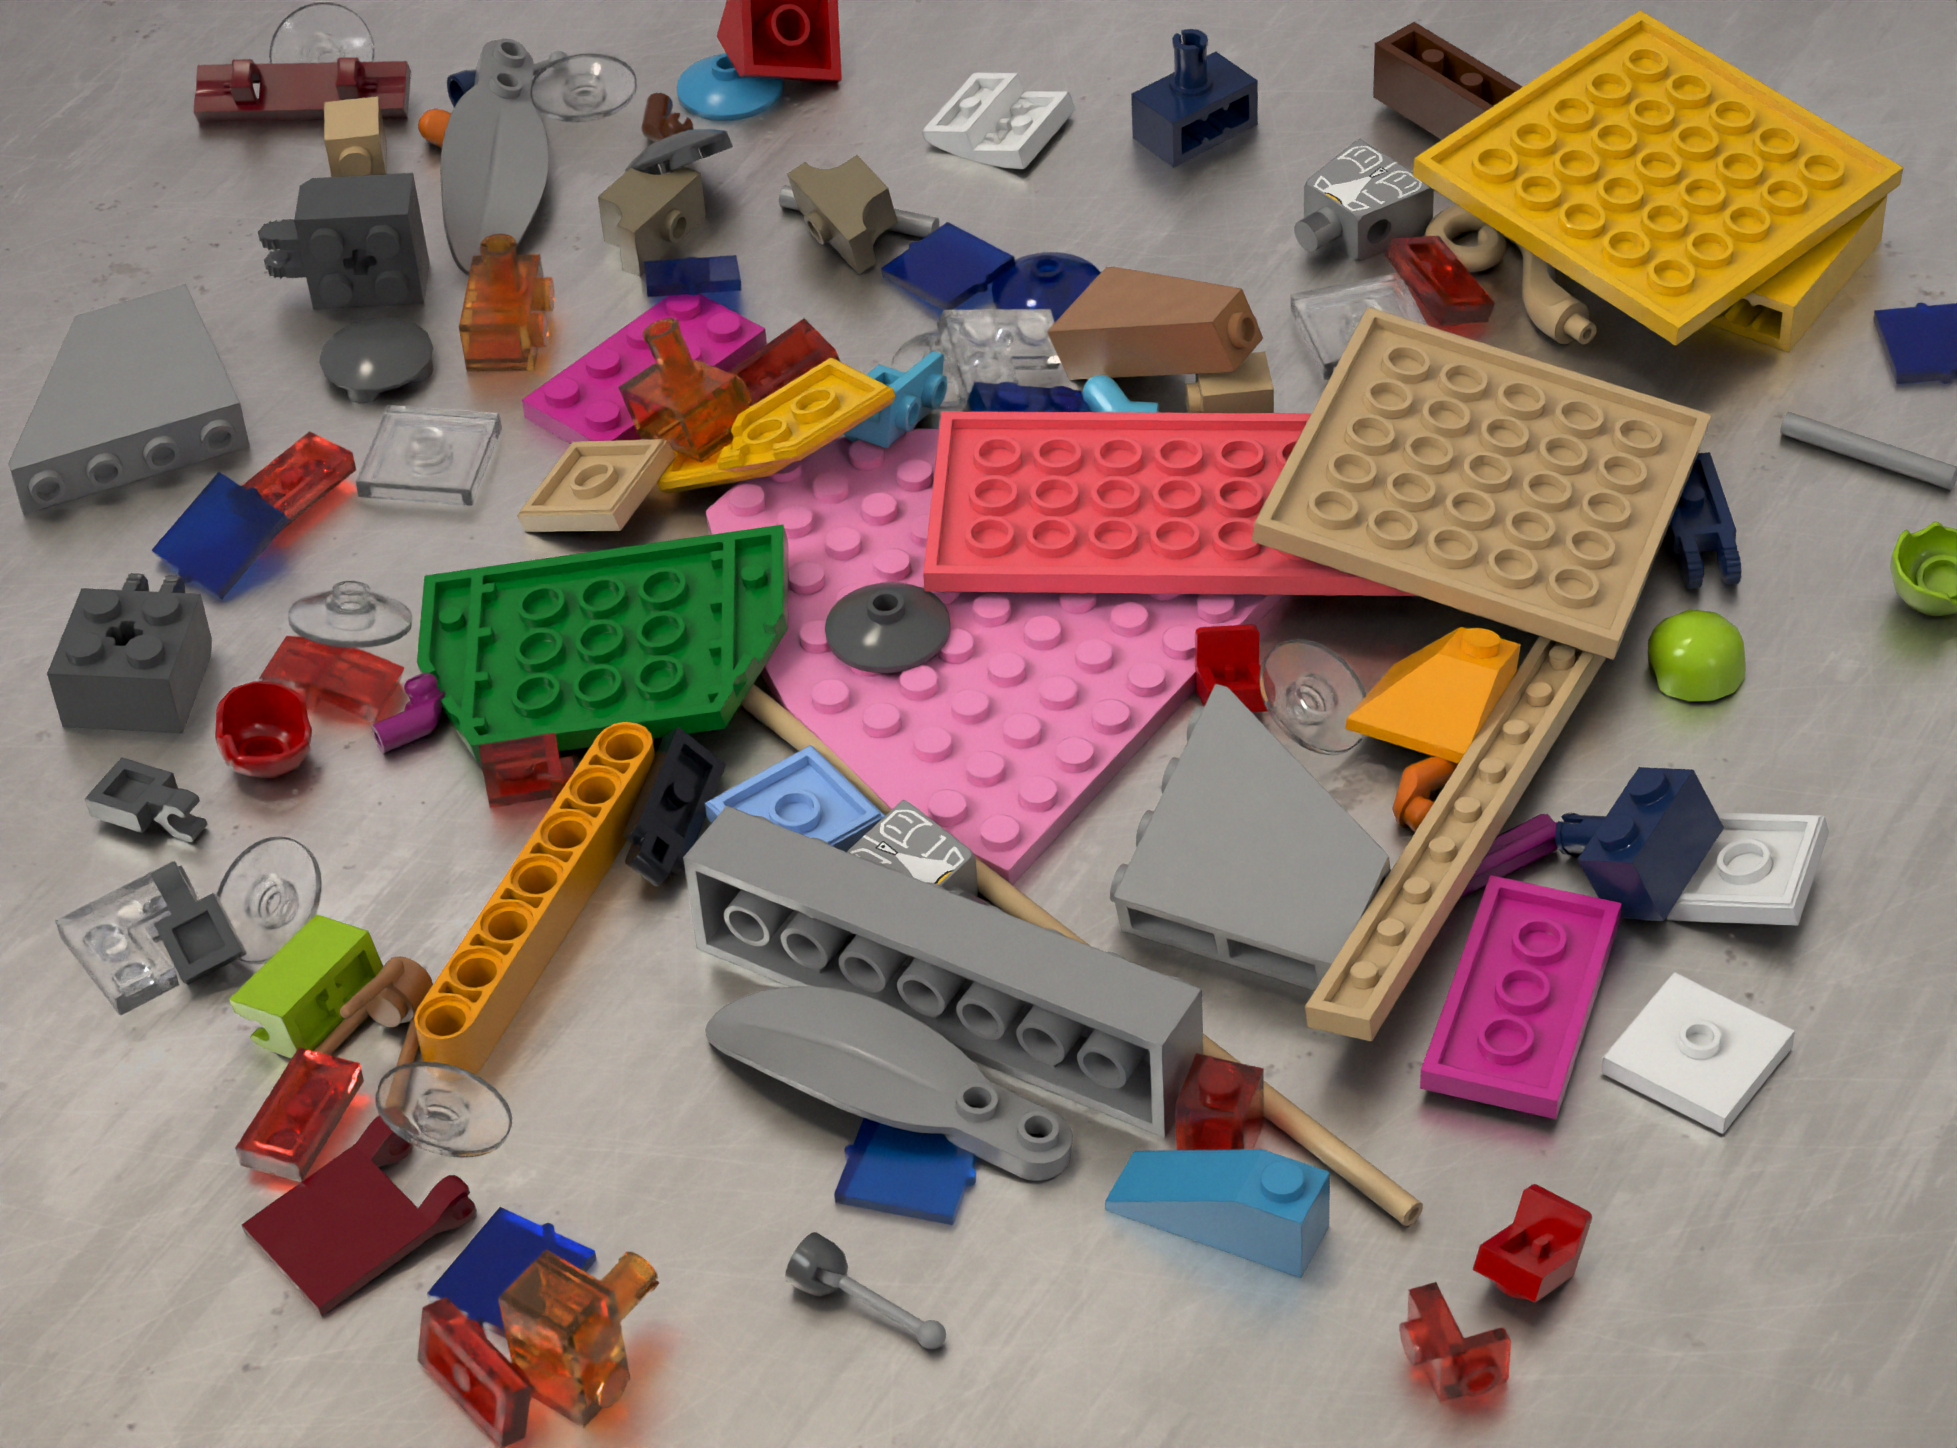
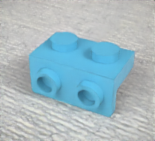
[844,351,948,448]

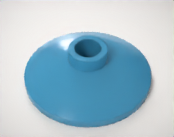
[677,53,783,121]

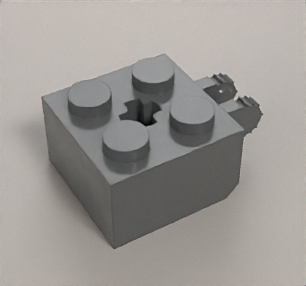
[258,173,429,309]
[47,573,212,733]

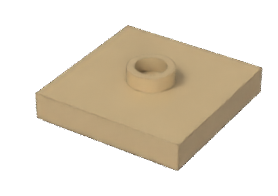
[517,439,676,532]

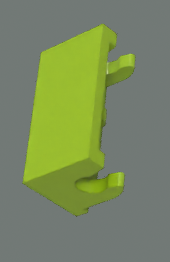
[229,914,383,1065]

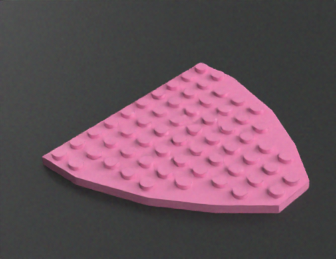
[706,429,1284,885]

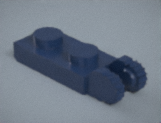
[1666,452,1742,589]

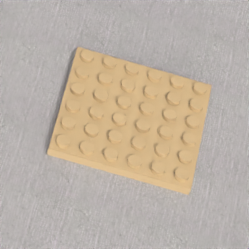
[1251,307,1712,660]

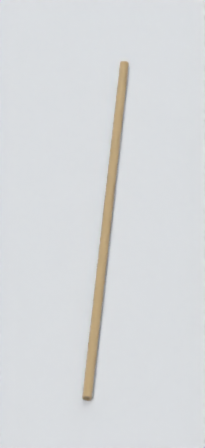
[740,684,1423,1226]

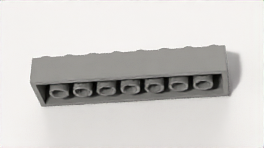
[683,806,1204,1138]

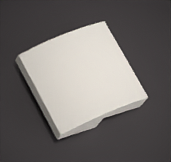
[922,73,1075,169]

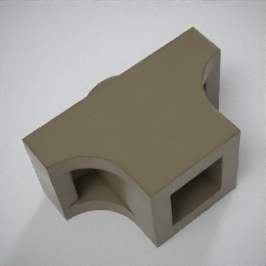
[787,155,898,275]
[598,166,706,277]

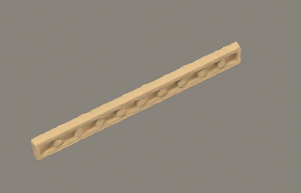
[1305,636,1606,1041]

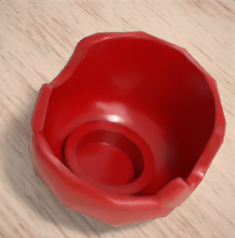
[215,681,312,779]

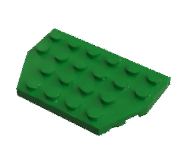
[417,524,788,762]

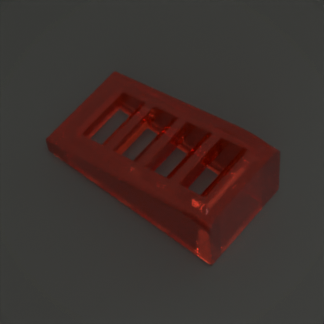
[711,318,840,409]

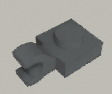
[85,757,208,842]
[151,861,247,985]

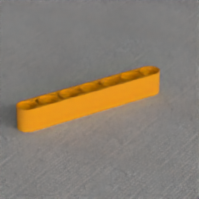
[414,722,655,1084]

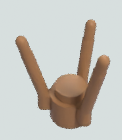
[299,956,433,1113]

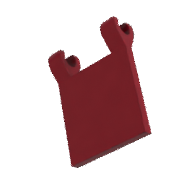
[241,1111,477,1316]

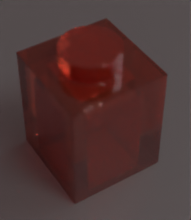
[1175,1053,1264,1150]

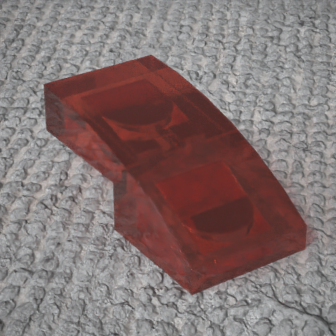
[259,636,405,724]

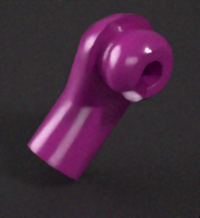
[371,673,445,754]

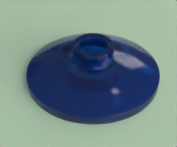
[992,252,1101,328]

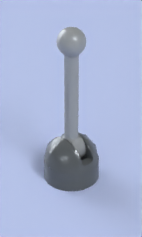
[785,1232,946,1349]

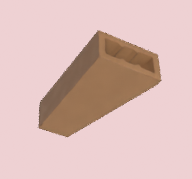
[1047,267,1263,380]

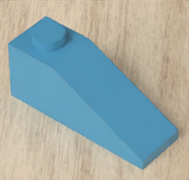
[1105,1149,1330,1278]

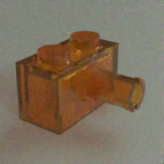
[459,234,555,372]
[618,318,751,463]
[498,1249,659,1428]

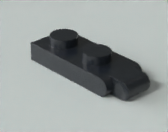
[623,727,726,887]

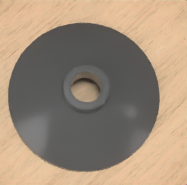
[825,582,950,673]

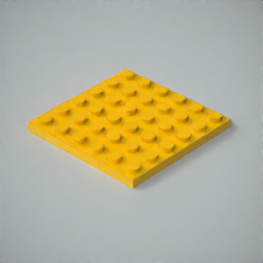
[1413,10,1903,346]

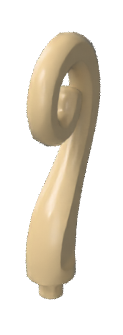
[1425,205,1596,344]

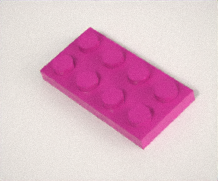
[522,285,767,444]
[1420,875,1622,1119]

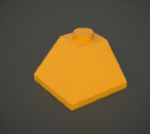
[1345,627,1521,764]

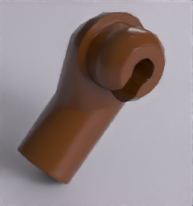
[641,93,694,142]

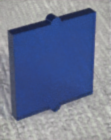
[881,222,1016,313]
[644,255,741,297]
[1873,303,1957,384]
[151,472,289,600]
[834,1118,978,1225]
[427,1207,597,1348]

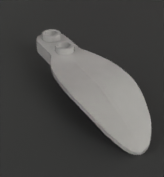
[440,39,549,278]
[705,986,1073,1181]

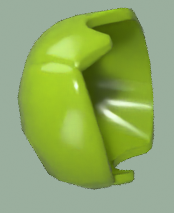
[1890,521,1957,616]
[1648,610,1746,701]

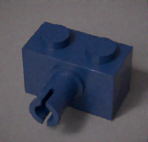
[1131,29,1258,168]
[1555,767,1724,921]

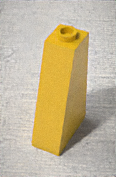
[1708,195,1887,353]

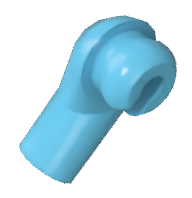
[1082,375,1160,413]

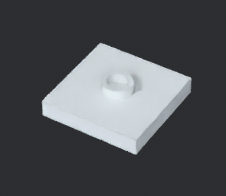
[1667,812,1829,926]
[1601,972,1795,1134]

